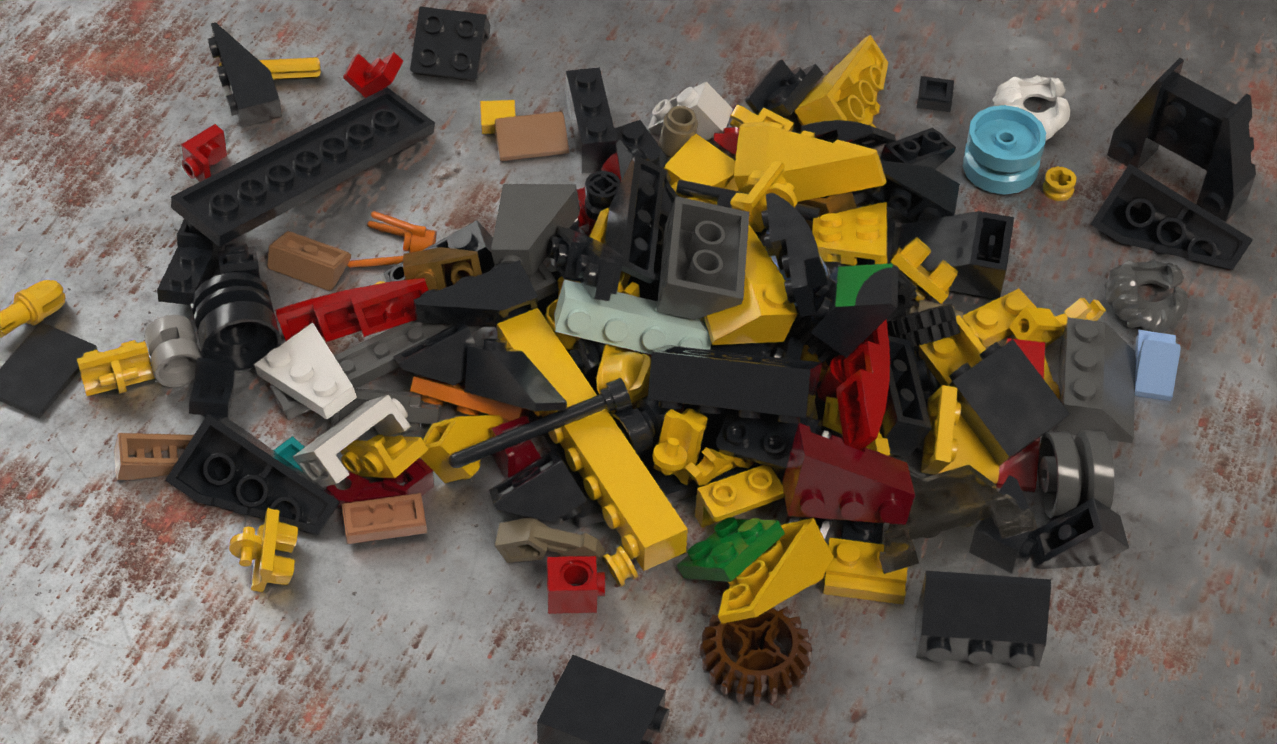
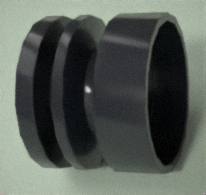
[191,272,282,373]

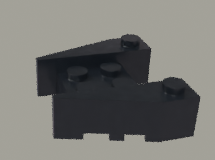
[1107,58,1256,222]

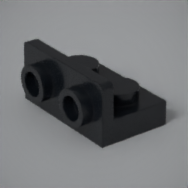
[745,60,824,118]

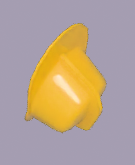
[596,344,651,413]

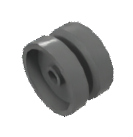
[1038,429,1114,518]

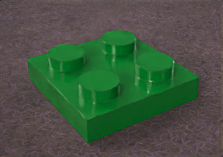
[676,517,785,582]

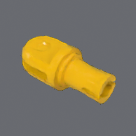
[0,280,66,338]

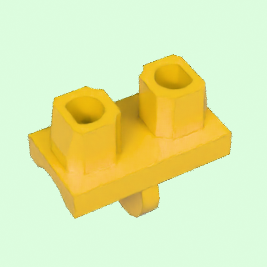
[730,161,798,232]
[890,237,958,304]
[77,340,155,396]
[652,408,708,485]
[229,508,298,593]

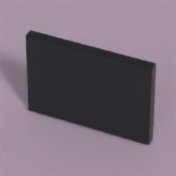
[0,322,97,419]

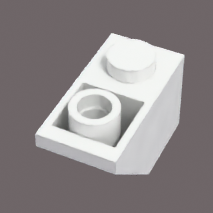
[648,82,733,141]

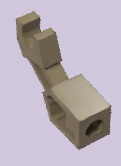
[495,517,605,564]

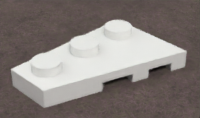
[254,323,357,419]

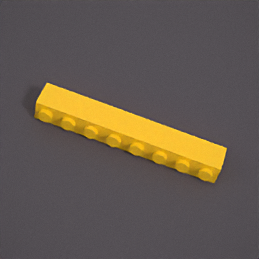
[497,308,688,571]

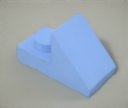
[1135,330,1181,401]

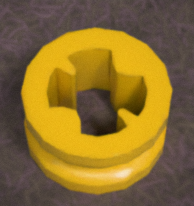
[1042,166,1076,201]
[603,546,638,587]

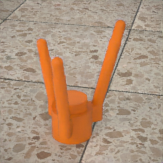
[347,211,437,268]

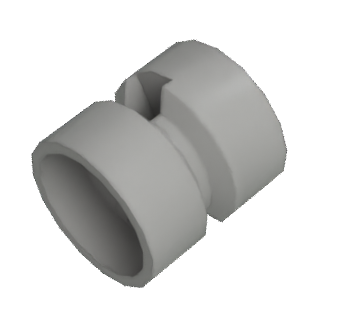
[144,315,202,387]

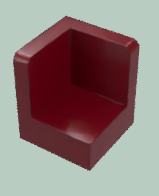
[492,416,541,479]

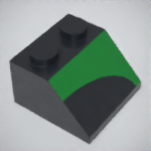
[810,263,899,358]

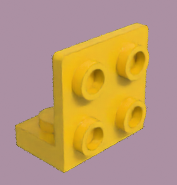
[921,385,999,486]

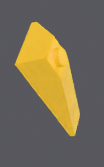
[794,35,888,128]
[734,122,887,202]
[704,224,798,345]
[718,518,834,624]

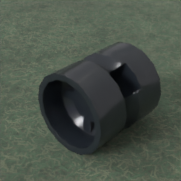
[610,396,676,456]

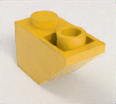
[420,415,504,483]

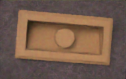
[495,111,569,161]
[267,231,351,291]

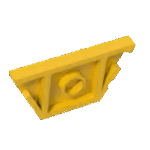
[812,202,887,266]

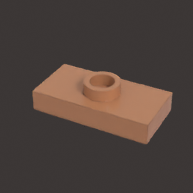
[342,493,427,544]

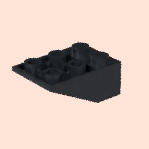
[897,211,1014,299]

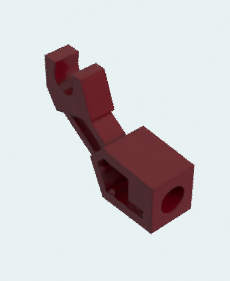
[326,458,434,509]

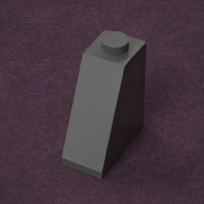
[491,184,580,275]

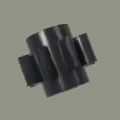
[569,338,605,383]

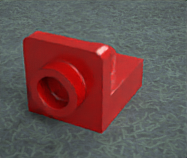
[343,52,404,98]
[181,124,227,182]

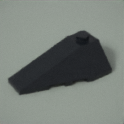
[1090,163,1253,270]
[165,413,341,535]

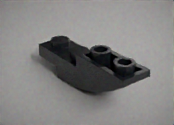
[852,127,956,206]
[761,193,828,317]
[157,219,223,305]
[547,226,624,301]

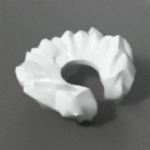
[992,75,1070,140]

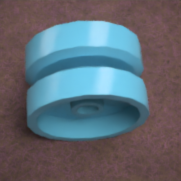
[962,105,1046,195]

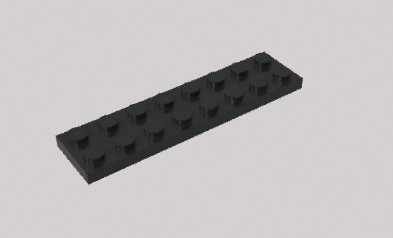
[171,87,435,247]

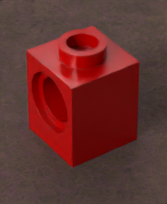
[547,556,605,614]

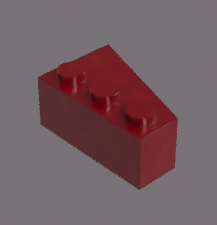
[782,423,915,525]

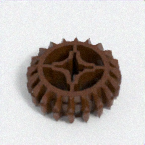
[699,606,812,706]

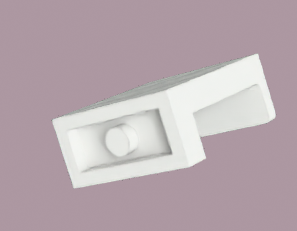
[293,395,411,487]

